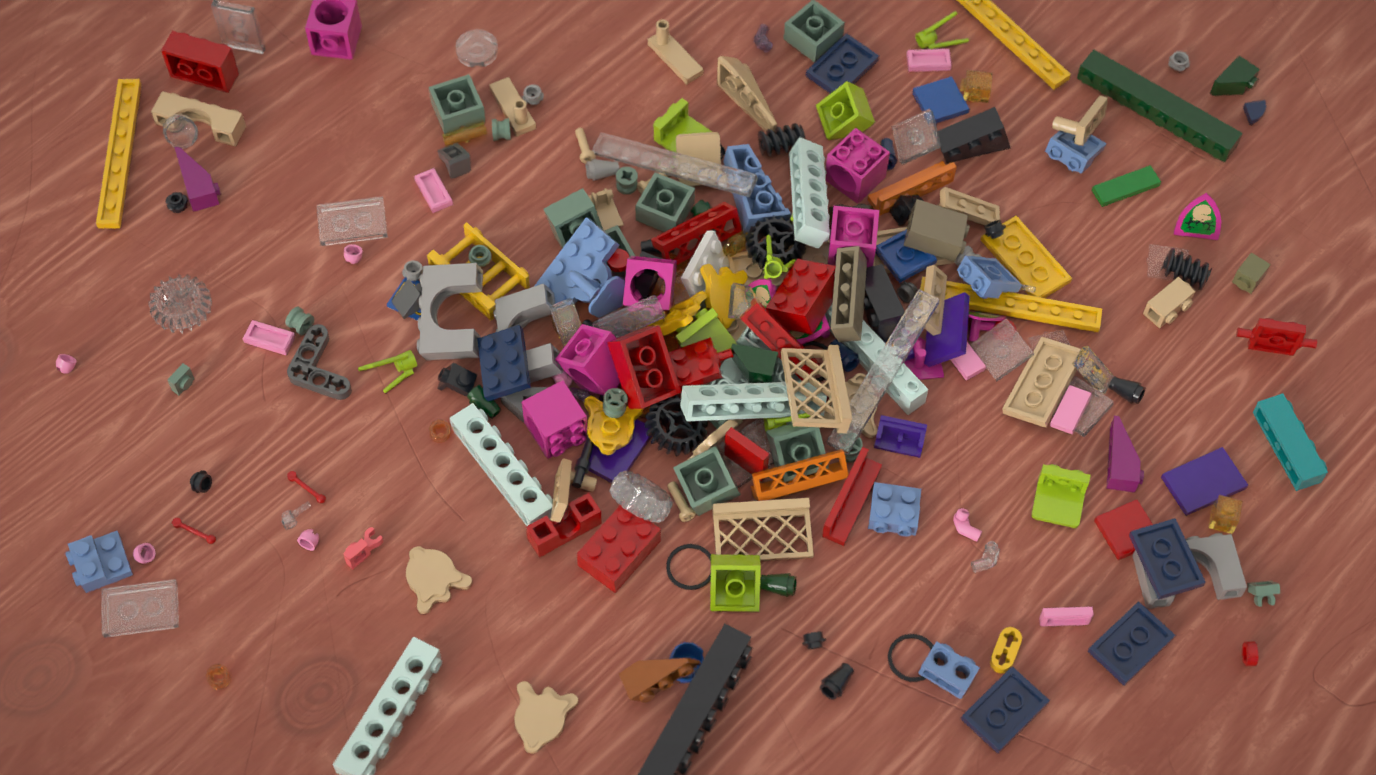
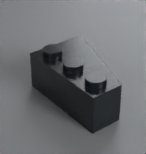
[934,107,1011,164]
[864,264,906,343]

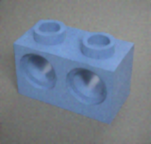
[918,641,980,699]

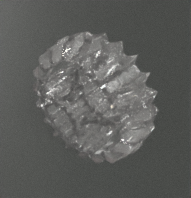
[149,274,212,333]
[609,471,673,523]

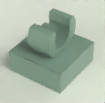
[1247,581,1280,607]

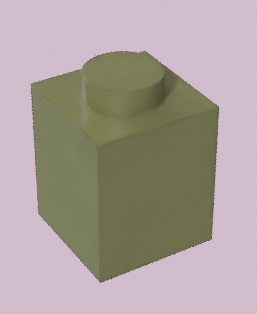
[1232,252,1271,294]

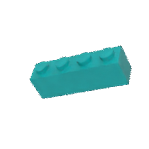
[1252,393,1328,491]

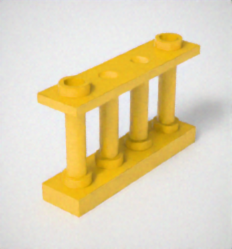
[427,222,530,321]

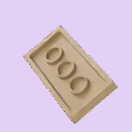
[1002,337,1085,428]

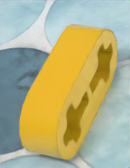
[990,627,1022,674]

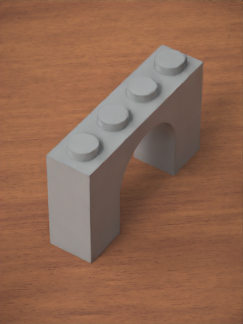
[417,263,483,360]
[494,283,563,383]
[1133,533,1247,609]

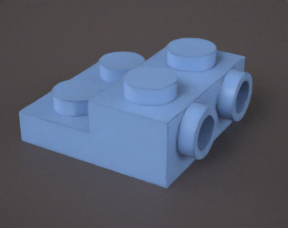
[1045,131,1107,174]
[957,256,1022,299]
[868,482,921,536]
[65,531,133,593]

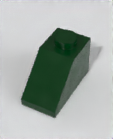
[1210,56,1260,96]
[731,343,778,383]

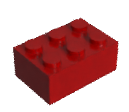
[161,31,239,93]
[766,259,836,335]
[607,325,681,409]
[577,502,661,593]

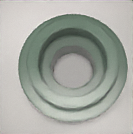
[468,245,491,267]

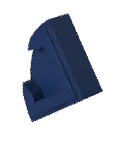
[1243,100,1266,124]

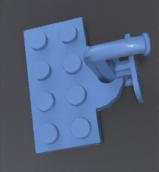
[534,217,625,318]

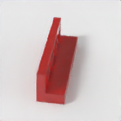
[651,202,742,265]
[740,298,820,381]
[822,447,882,546]

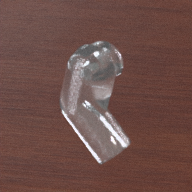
[971,541,1000,573]

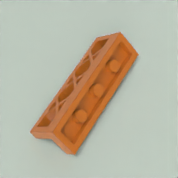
[867,161,957,216]
[750,449,848,501]

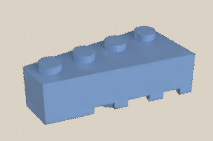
[723,144,791,234]

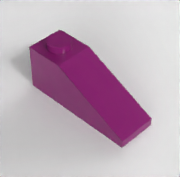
[174,146,221,212]
[1106,415,1144,492]

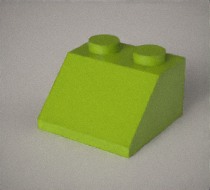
[816,81,875,140]
[710,554,761,612]

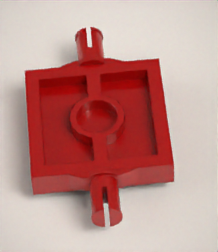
[1236,318,1317,356]
[668,337,734,392]

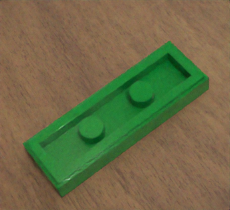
[1092,165,1161,207]

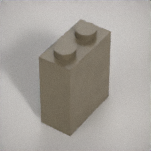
[903,199,969,262]

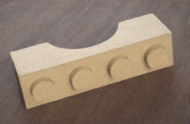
[151,91,246,146]

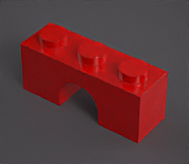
[526,493,602,558]

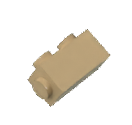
[1143,277,1195,328]

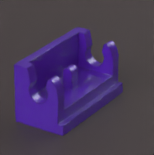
[874,415,927,458]

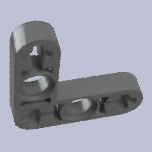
[287,324,352,400]

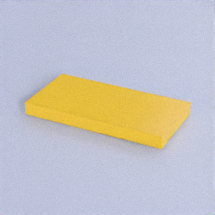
[981,215,1072,298]

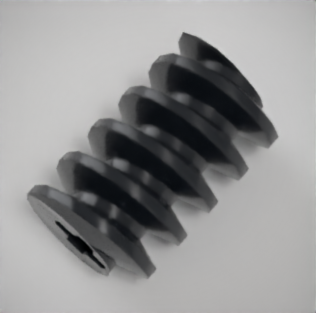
[758,123,805,157]
[1160,248,1212,291]

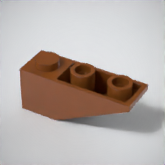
[619,658,701,703]

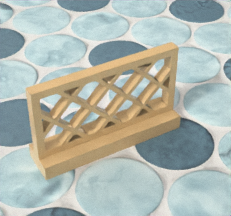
[781,345,852,433]
[712,498,814,561]

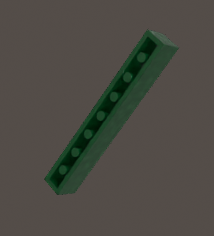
[1077,49,1243,163]

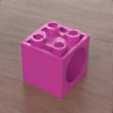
[305,0,362,60]
[825,128,890,204]
[827,206,879,268]
[623,256,677,313]
[555,324,620,395]
[522,380,587,459]

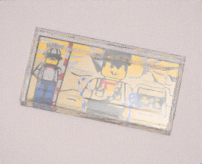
[1072,346,1114,395]

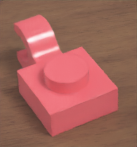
[343,527,383,570]

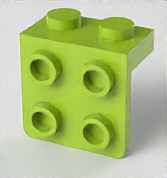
[653,98,712,155]
[674,308,737,352]
[1032,464,1091,528]

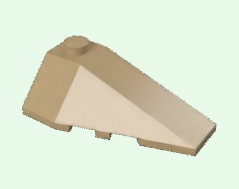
[717,56,777,132]

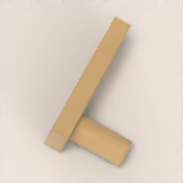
[648,20,703,85]
[489,77,536,137]
[1052,96,1108,146]
[937,187,1000,226]
[904,265,947,336]
[551,458,597,523]

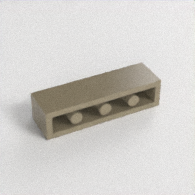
[831,246,867,342]

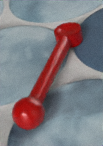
[287,471,326,504]
[172,518,216,544]

